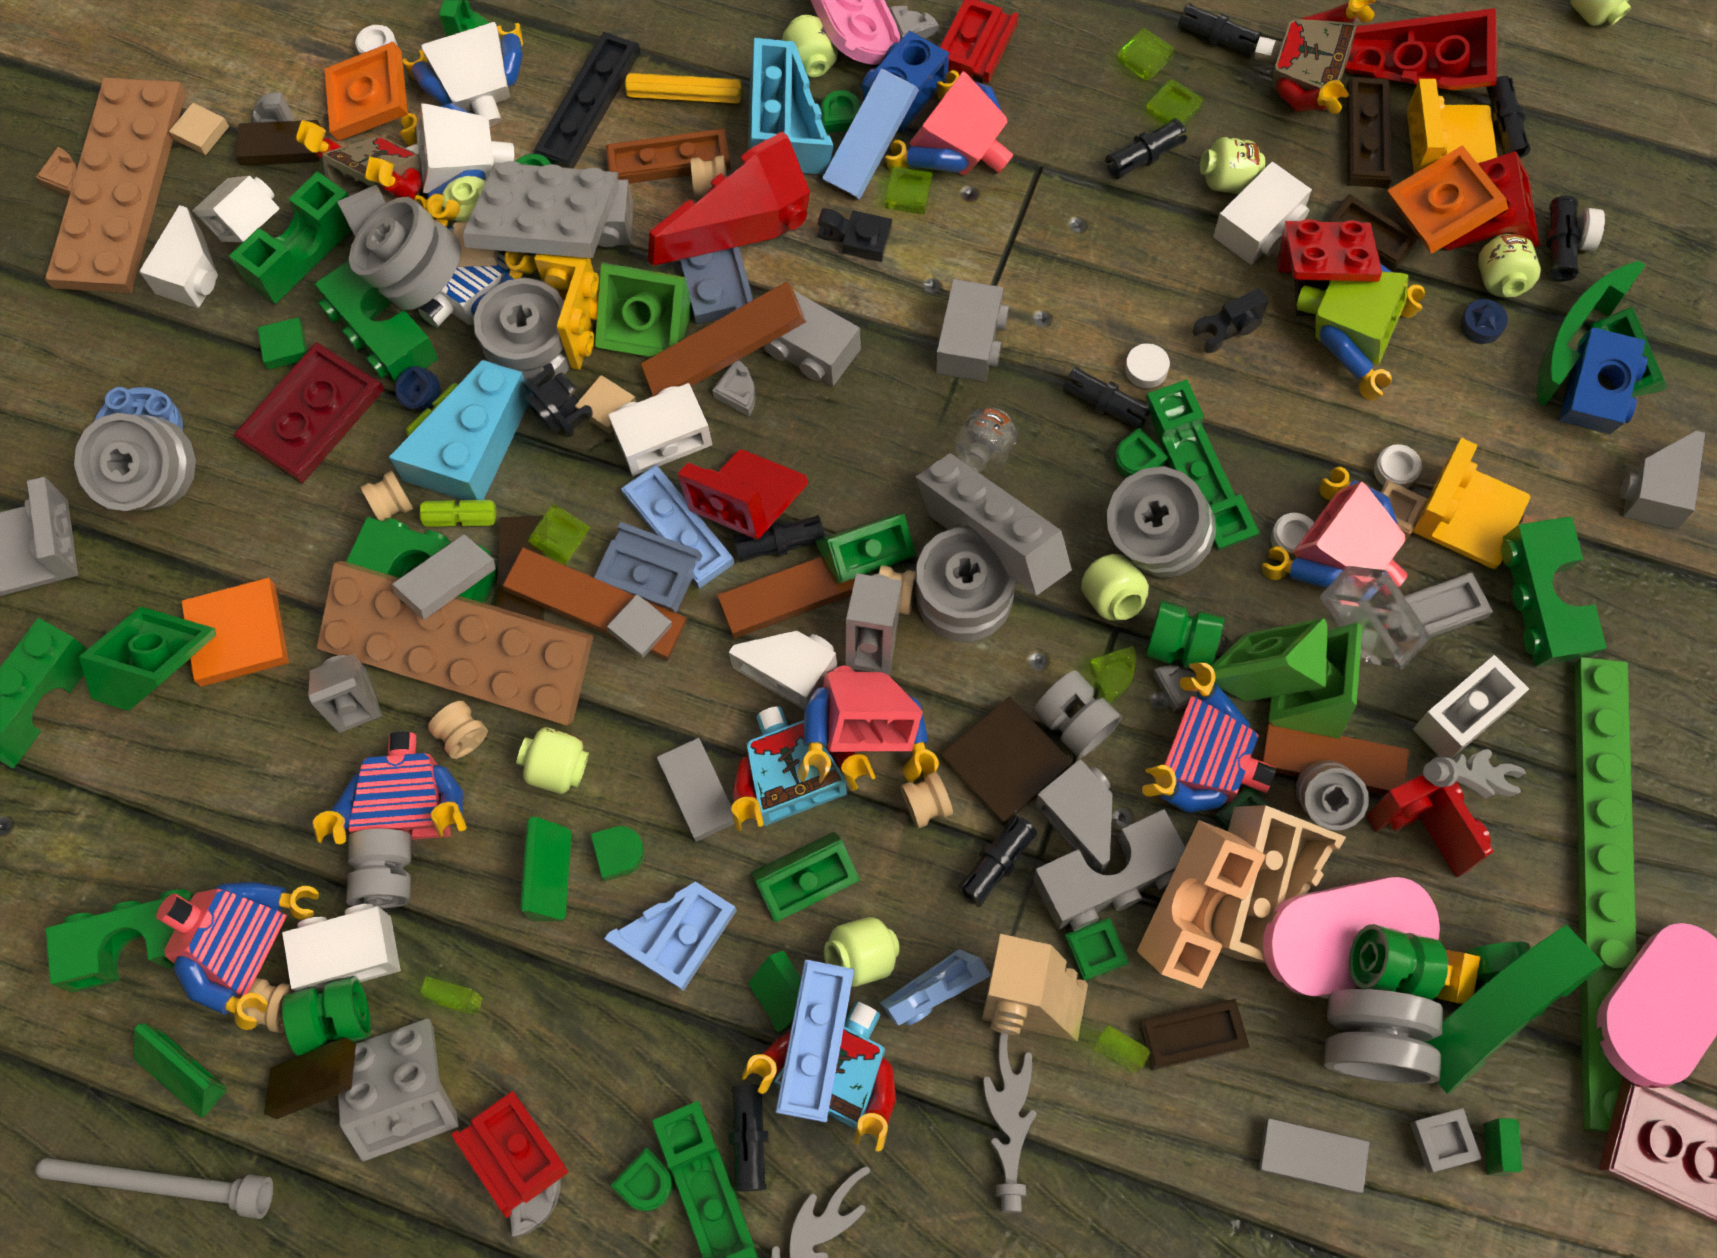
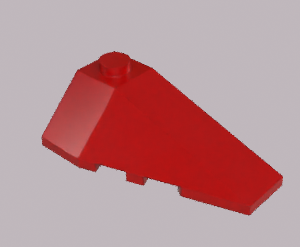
[1344,8,1498,90]
[647,131,810,266]

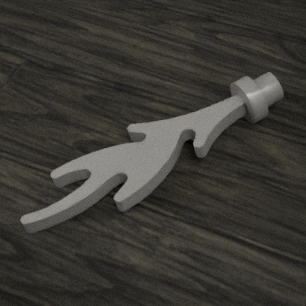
[1423,749,1526,799]
[982,1033,1037,1213]
[771,1167,870,1258]

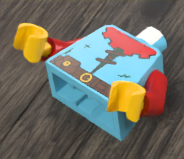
[731,706,876,831]
[741,1001,896,1152]

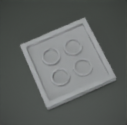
[463,161,619,258]

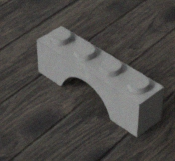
[916,453,1072,596]

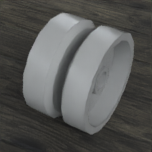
[349,197,461,310]
[473,278,571,380]
[74,413,196,511]
[1107,466,1216,578]
[916,527,1016,642]
[1324,989,1443,1084]

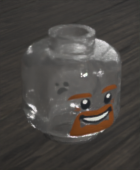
[954,408,1018,472]

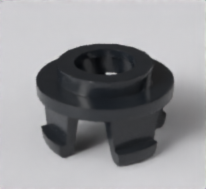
[522,363,593,438]

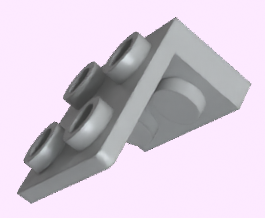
[0,477,78,596]
[338,1019,459,1162]

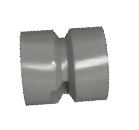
[1033,670,1122,758]
[1296,760,1369,830]
[346,828,411,909]

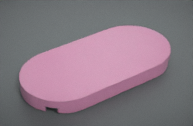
[811,0,900,65]
[1263,877,1440,996]
[1596,923,1717,1088]

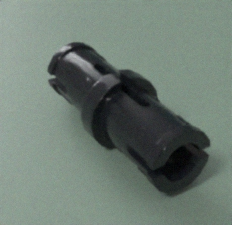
[1178,3,1261,57]
[1486,76,1531,159]
[1105,118,1187,180]
[1546,196,1582,282]
[1063,366,1150,430]
[733,515,825,563]
[956,815,1037,907]
[729,1084,769,1192]

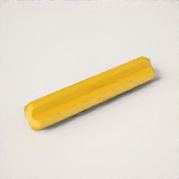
[625,73,743,104]

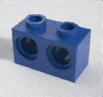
[861,30,949,132]

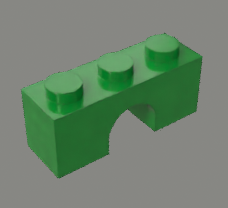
[229,171,351,305]
[315,260,439,385]
[1501,516,1607,667]
[346,517,498,604]
[0,617,87,769]
[46,889,194,993]

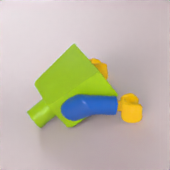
[1297,264,1425,401]

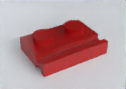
[940,0,1019,84]
[451,1091,569,1218]

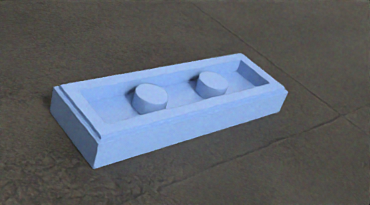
[822,68,919,200]
[621,464,735,589]
[775,959,854,1123]

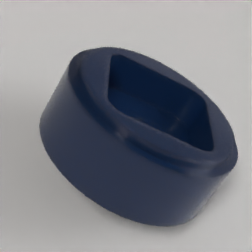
[1461,299,1508,344]
[395,366,440,411]

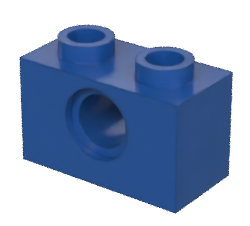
[1558,327,1647,434]

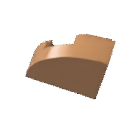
[36,147,78,197]

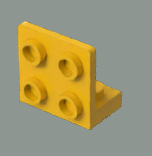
[1407,79,1497,174]
[534,254,599,370]
[1412,438,1530,569]

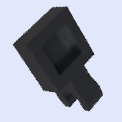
[818,208,893,262]
[1192,288,1269,353]

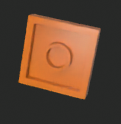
[324,42,408,141]
[1387,145,1508,254]
[182,578,289,687]

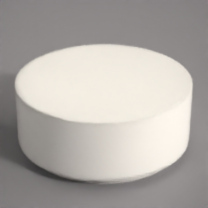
[355,25,398,54]
[1577,208,1605,252]
[1125,344,1170,388]
[1374,444,1422,489]
[1271,513,1314,560]

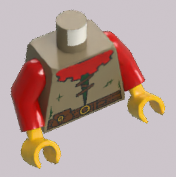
[1254,0,1376,114]
[296,120,422,203]

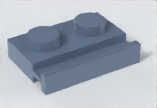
[680,247,753,324]
[594,522,703,613]

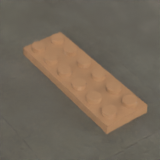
[45,78,186,293]
[317,561,593,725]

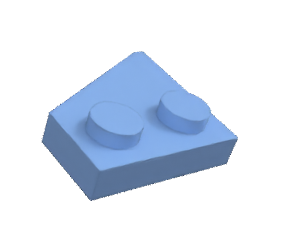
[604,881,737,991]
[880,949,991,1026]

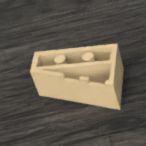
[1212,805,1346,963]
[982,934,1088,1042]

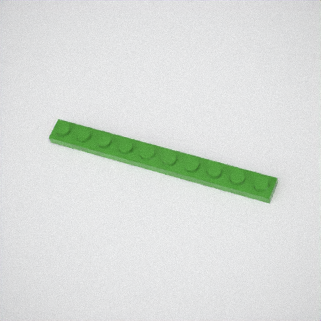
[1574,657,1637,1133]

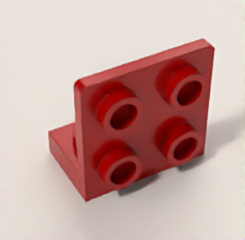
[1443,151,1540,251]
[1277,219,1382,282]
[677,449,808,540]
[1366,774,1493,878]

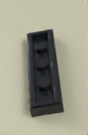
[533,31,640,169]

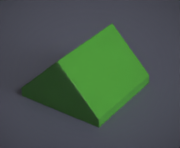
[595,263,692,357]
[1211,618,1328,702]
[1269,622,1363,739]

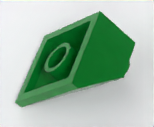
[79,606,216,711]

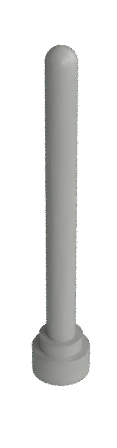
[35,1158,273,1219]

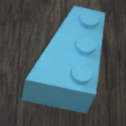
[748,38,834,175]
[389,360,528,500]

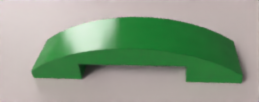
[1537,261,1646,406]
[1146,379,1259,551]
[1425,925,1605,1095]
[652,1101,759,1258]

